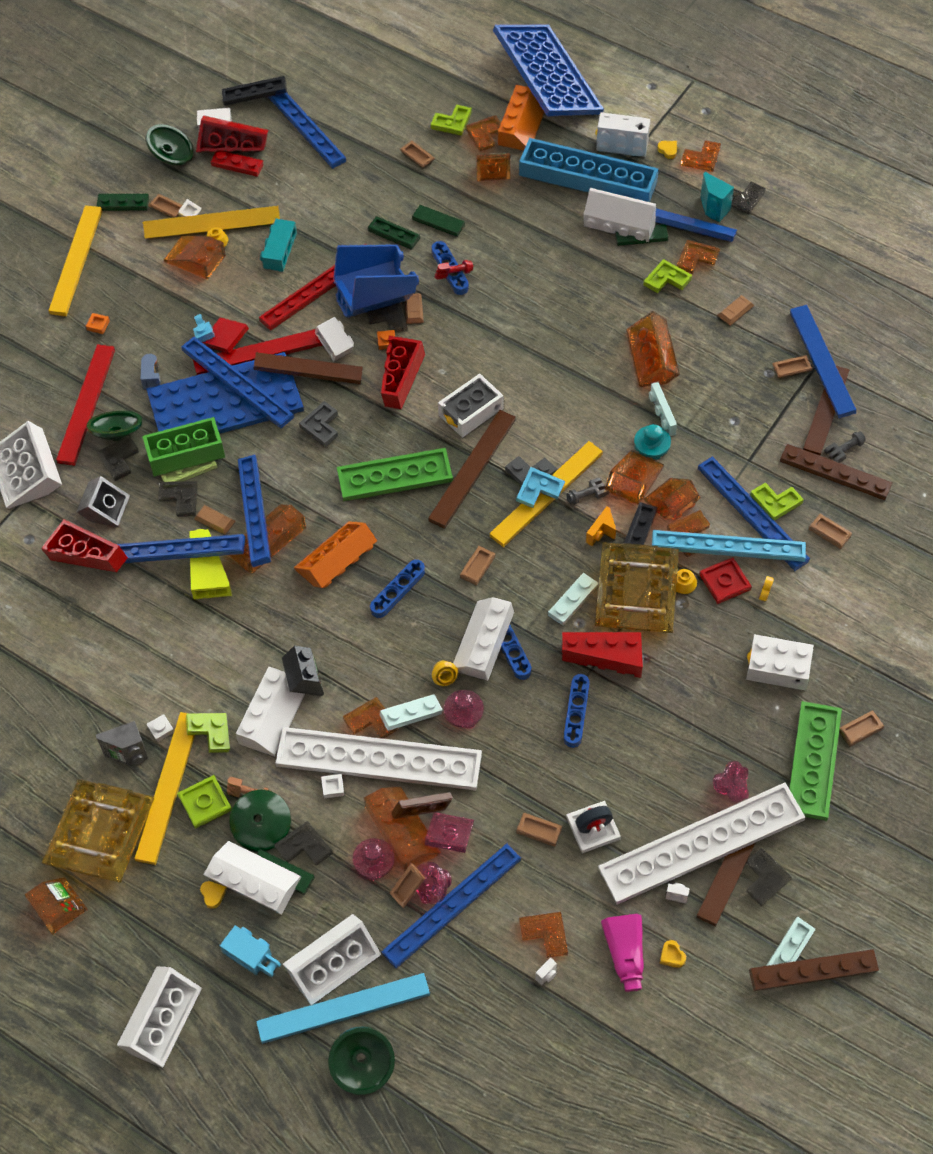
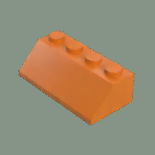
[498,85,545,151]
[294,521,377,588]

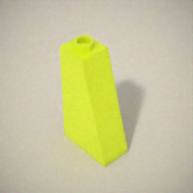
[189,529,232,599]

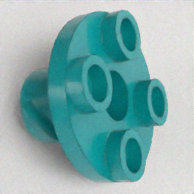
[634,424,671,460]

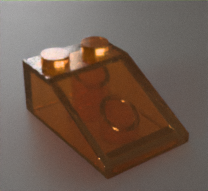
[164,236,226,279]
[605,450,664,504]

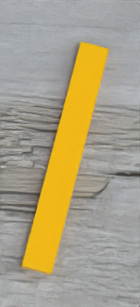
[49,205,102,316]
[143,206,280,239]
[490,441,603,548]
[135,712,195,865]

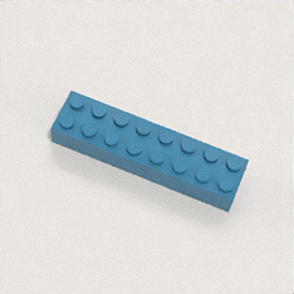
[519,138,659,202]

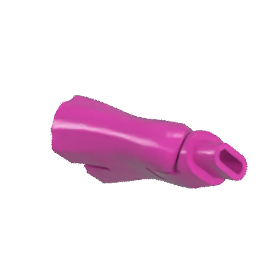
[601,914,644,992]

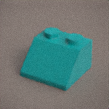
[700,172,734,223]

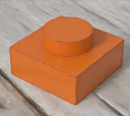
[86,313,110,334]
[377,330,395,350]

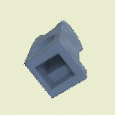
[141,354,161,389]

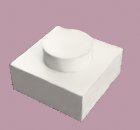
[178,199,202,217]
[147,714,174,742]
[321,774,344,798]
[666,883,690,904]
[535,958,557,985]

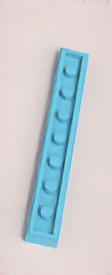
[652,530,806,562]
[256,973,430,1044]

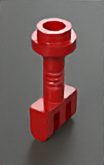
[434,260,473,280]

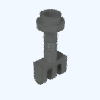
[824,431,866,463]
[566,478,609,504]

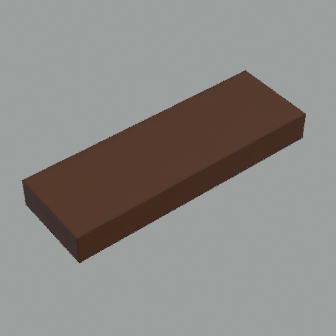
[391,792,453,819]

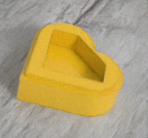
[657,141,677,159]
[759,576,774,601]
[200,881,227,909]
[660,940,686,968]

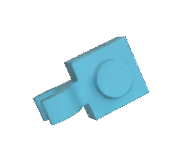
[193,314,215,342]

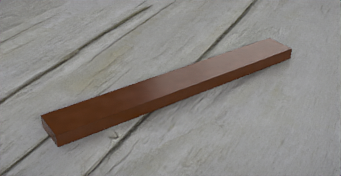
[428,410,516,529]

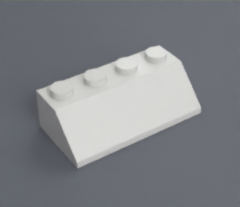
[584,188,656,242]
[453,597,514,681]
[236,667,305,757]
[204,841,301,915]
[283,914,381,1005]
[117,967,202,1067]

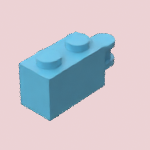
[220,925,281,977]

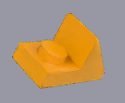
[586,506,616,546]

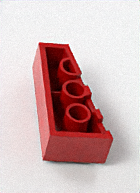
[196,115,269,152]
[381,335,425,410]
[41,519,128,573]
[562,632,643,678]

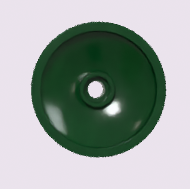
[145,124,194,165]
[87,411,142,441]
[229,789,291,852]
[328,1027,395,1095]

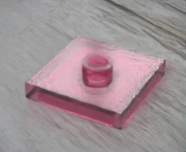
[425,812,474,853]

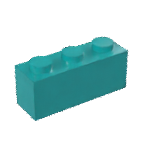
[260,219,297,272]

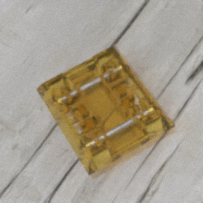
[595,542,679,633]
[41,778,154,883]

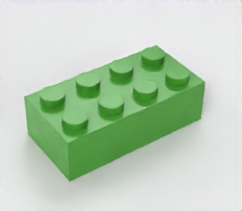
[142,417,225,476]

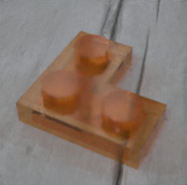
[466,115,501,152]
[681,140,721,172]
[677,240,720,274]
[667,510,710,557]
[343,697,398,739]
[519,912,568,958]

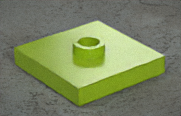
[177,775,232,829]

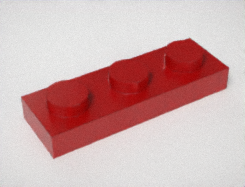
[211,151,264,177]

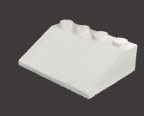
[0,421,62,509]

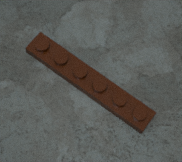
[780,444,893,501]
[749,949,879,992]

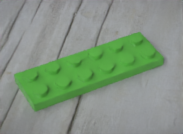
[337,448,453,501]
[789,701,842,821]

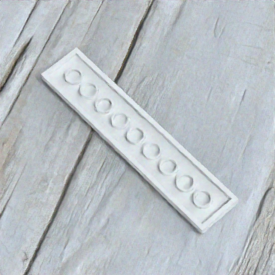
[275,727,482,791]
[598,783,805,905]

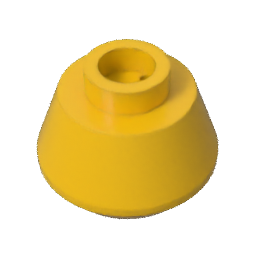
[205,228,228,250]
[671,569,697,594]
[432,660,458,686]

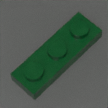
[96,194,149,211]

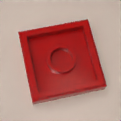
[202,317,249,353]
[699,557,752,604]

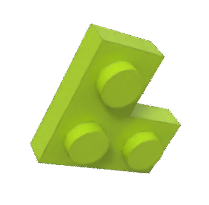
[431,105,472,136]
[643,259,692,293]
[750,482,804,521]
[185,713,230,753]

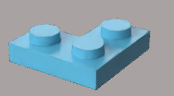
[516,467,565,508]

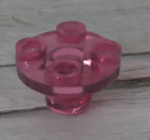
[444,690,484,728]
[713,761,749,802]
[353,838,395,881]
[417,861,452,904]

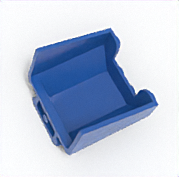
[334,245,419,317]

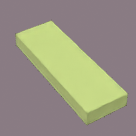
[160,460,218,488]

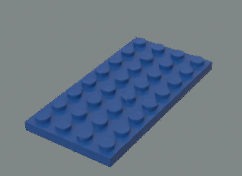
[493,25,604,116]
[146,352,304,434]

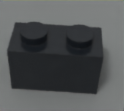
[282,646,324,696]

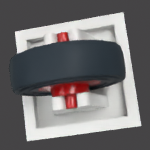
[566,801,621,853]

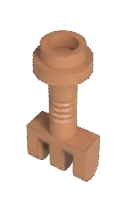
[227,777,270,798]

